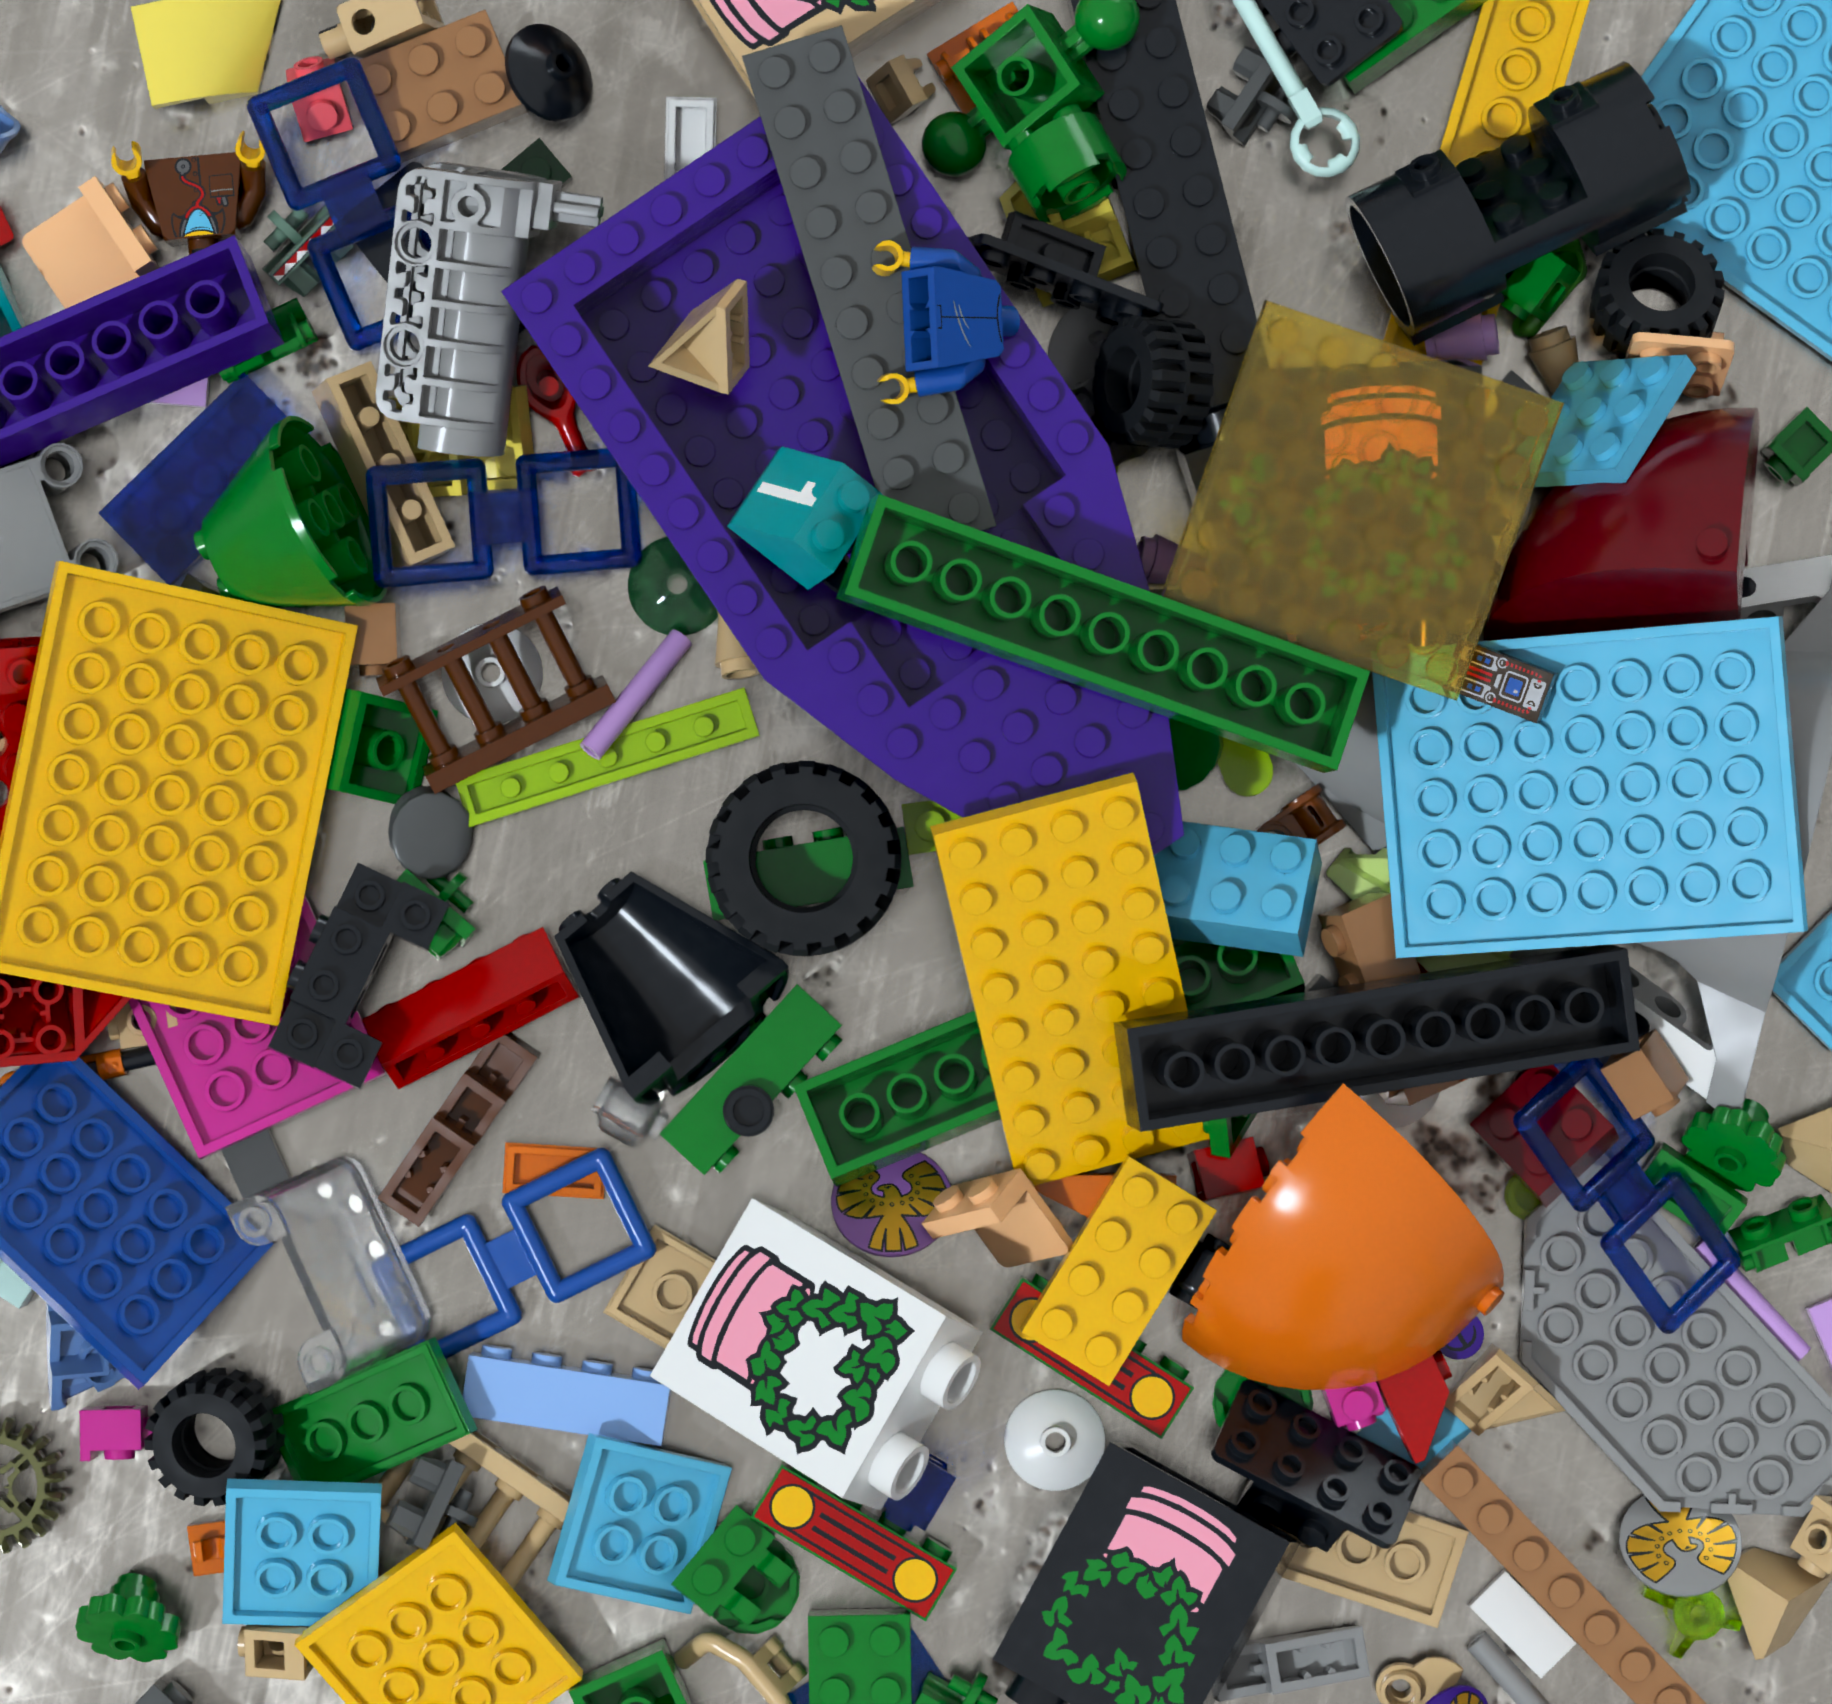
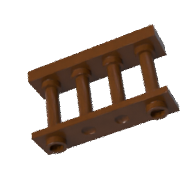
[376,586,616,794]

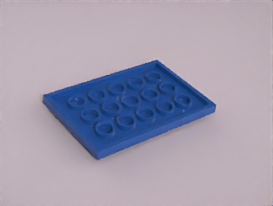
[0,1057,274,1390]

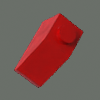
[1376,1350,1452,1464]

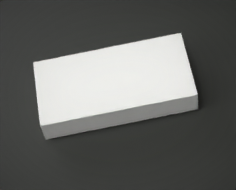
[664,97,717,181]
[1468,1569,1577,1679]

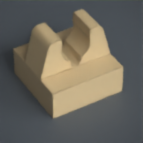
[866,54,936,124]

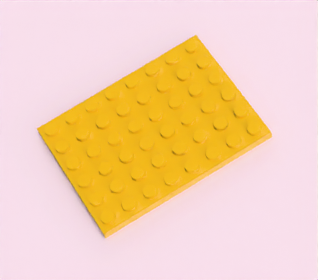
[0,561,358,1026]

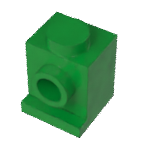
[1500,252,1581,322]

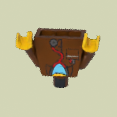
[111,131,269,255]

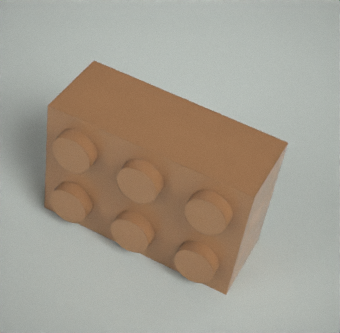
[344,10,528,169]

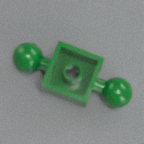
[922,0,1140,177]

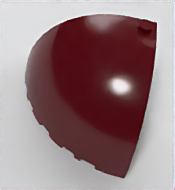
[1484,408,1760,641]

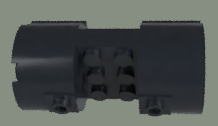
[1345,61,1691,346]

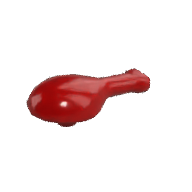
[516,345,599,478]

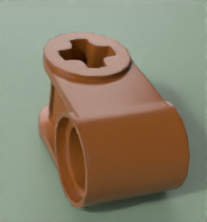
[1254,783,1347,845]

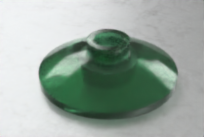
[628,537,718,636]

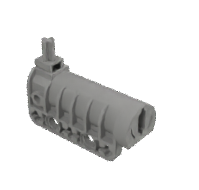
[375,162,604,457]

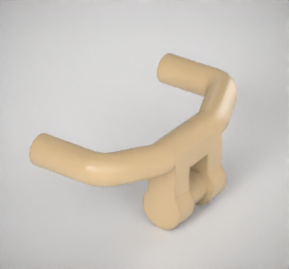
[674,1632,807,1704]

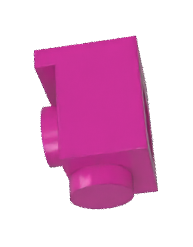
[1321,1382,1386,1431]
[79,1405,153,1461]

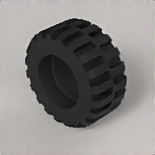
[705,761,901,956]

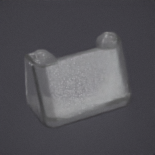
[225,1156,431,1395]

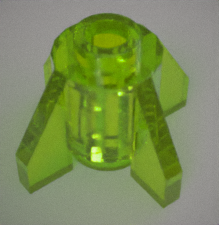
[1641,1585,1742,1659]

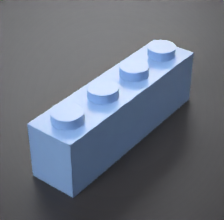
[463,1344,671,1446]

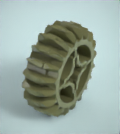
[0,1416,68,1554]

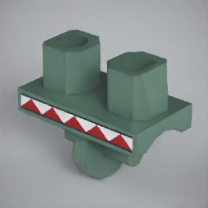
[262,204,355,297]

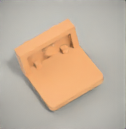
[22,176,160,309]
[1625,332,1735,398]
[921,1168,1073,1267]

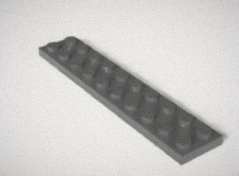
[742,25,997,531]

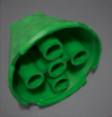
[193,416,389,607]

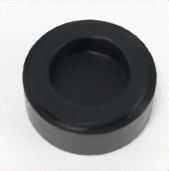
[723,1085,775,1137]

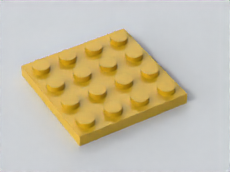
[294,1522,583,1704]

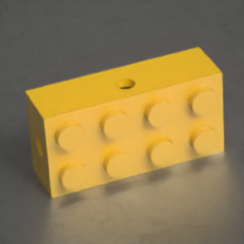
[1020,1155,1217,1386]

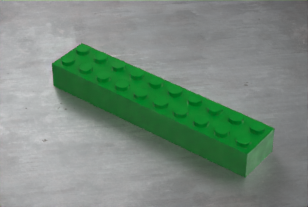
[836,494,1370,773]
[793,939,1305,1187]

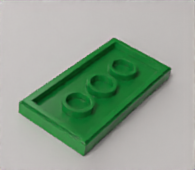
[272,1336,478,1483]

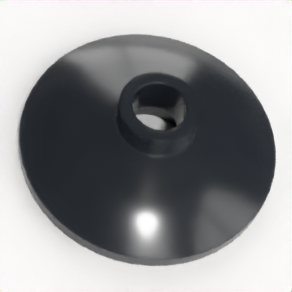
[505,24,592,122]

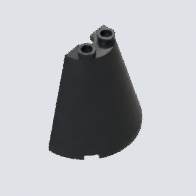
[554,871,789,1105]

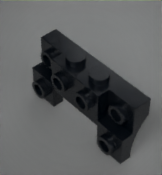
[268,863,450,1090]

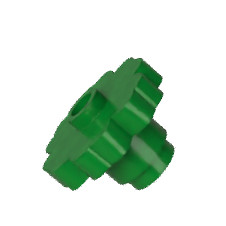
[1682,1098,1787,1192]
[75,1573,181,1662]

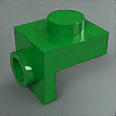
[1761,407,1832,486]

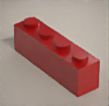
[362,927,579,1090]

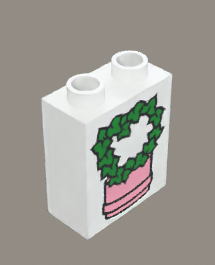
[650,1198,983,1510]

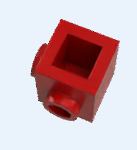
[1187,1137,1269,1202]

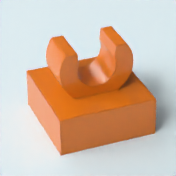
[187,1519,225,1576]

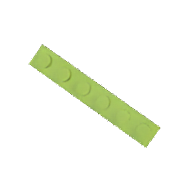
[456,687,760,827]

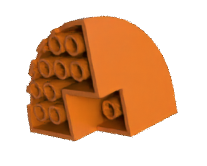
[1182,1083,1505,1390]

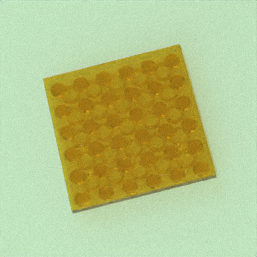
[1161,300,1564,701]

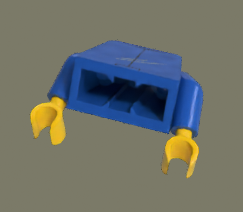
[872,240,1020,404]

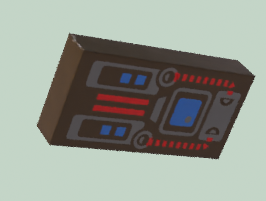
[1441,638,1558,723]

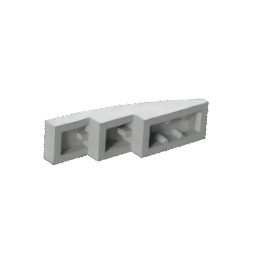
[1216,1625,1370,1702]

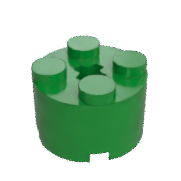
[1008,104,1127,222]

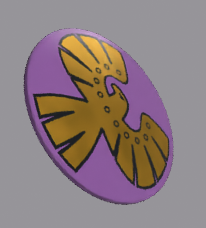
[831,1152,951,1257]

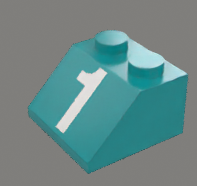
[727,446,882,590]

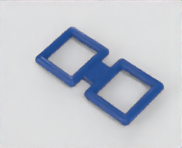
[368,1147,657,1359]

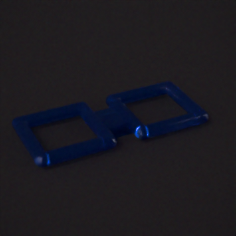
[246,57,431,351]
[365,448,642,588]
[1513,1057,1741,1334]

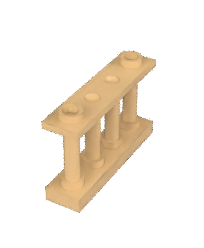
[378,1430,571,1601]

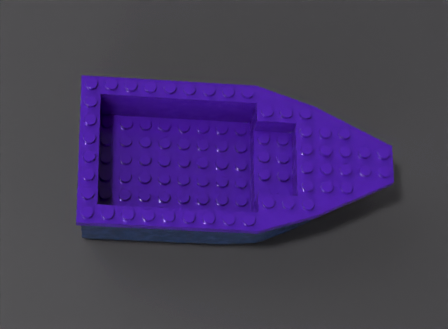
[501,77,1184,855]

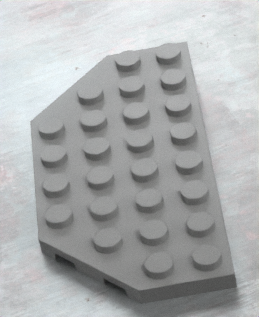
[1519,1153,1832,1517]

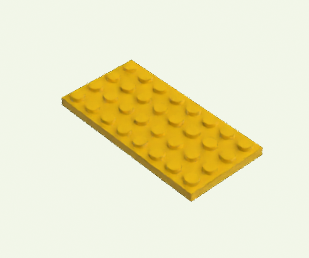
[930,773,1210,1186]

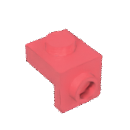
[286,56,353,143]

